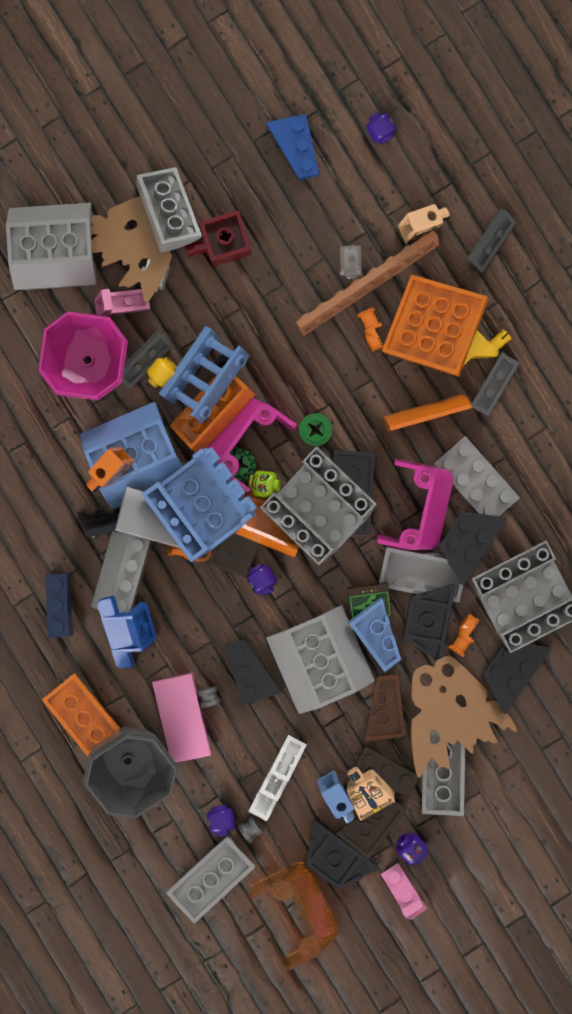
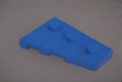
[266,114,319,180]

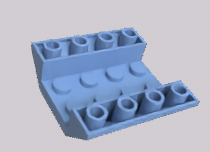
[80,402,183,510]

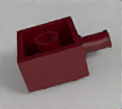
[185,210,252,267]

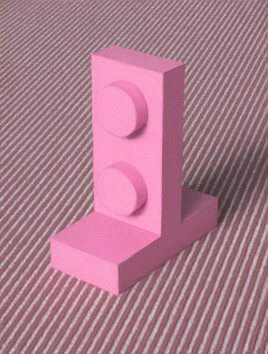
[94,289,150,317]
[381,863,428,920]

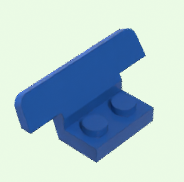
[97,595,157,668]

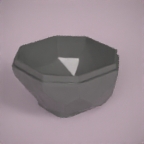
[83,727,178,818]

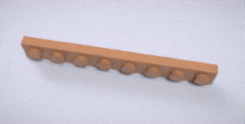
[296,230,439,336]

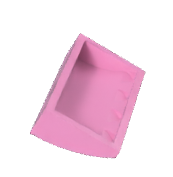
[152,672,212,762]

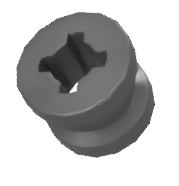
[197,686,221,708]
[238,816,264,843]

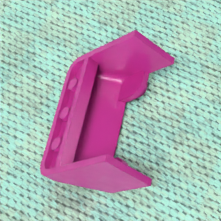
[207,398,297,496]
[376,458,454,550]

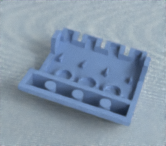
[141,447,257,562]

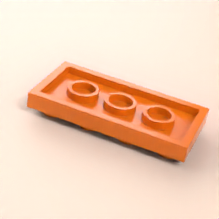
[42,673,121,756]

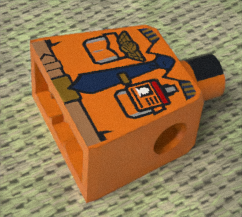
[86,446,135,492]

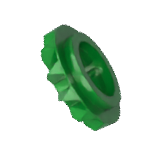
[299,413,332,446]
[230,449,256,481]

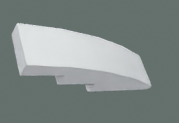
[248,735,306,821]

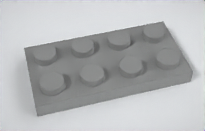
[434,436,520,516]
[166,835,256,924]

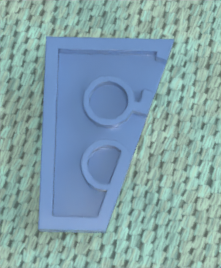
[348,597,401,672]

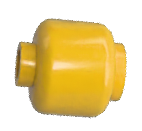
[147,357,177,388]

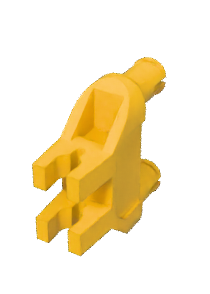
[464,329,512,365]

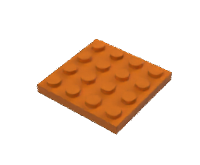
[382,275,489,377]

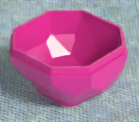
[38,311,128,401]

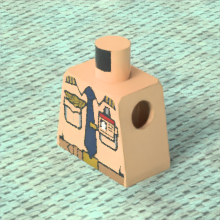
[398,204,450,244]
[347,767,395,821]

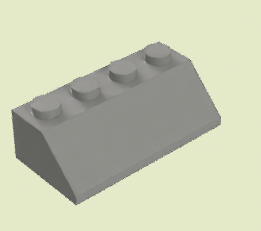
[91,532,152,613]

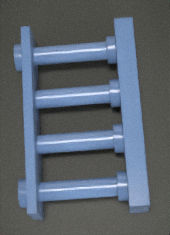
[159,326,250,424]

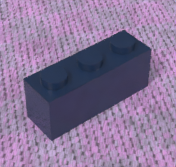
[45,573,73,638]

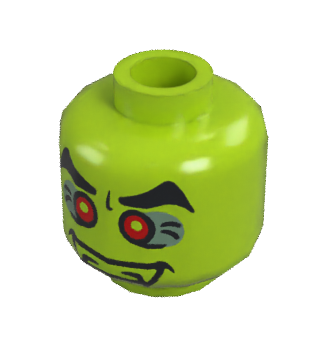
[249,470,281,498]

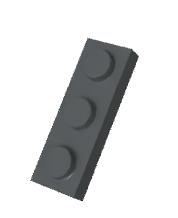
[467,209,516,273]
[122,330,173,389]
[471,353,519,417]

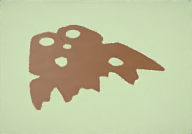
[91,196,172,303]
[411,656,517,778]

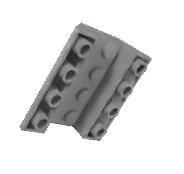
[6,203,97,291]
[260,446,377,565]
[472,540,572,653]
[266,605,375,714]

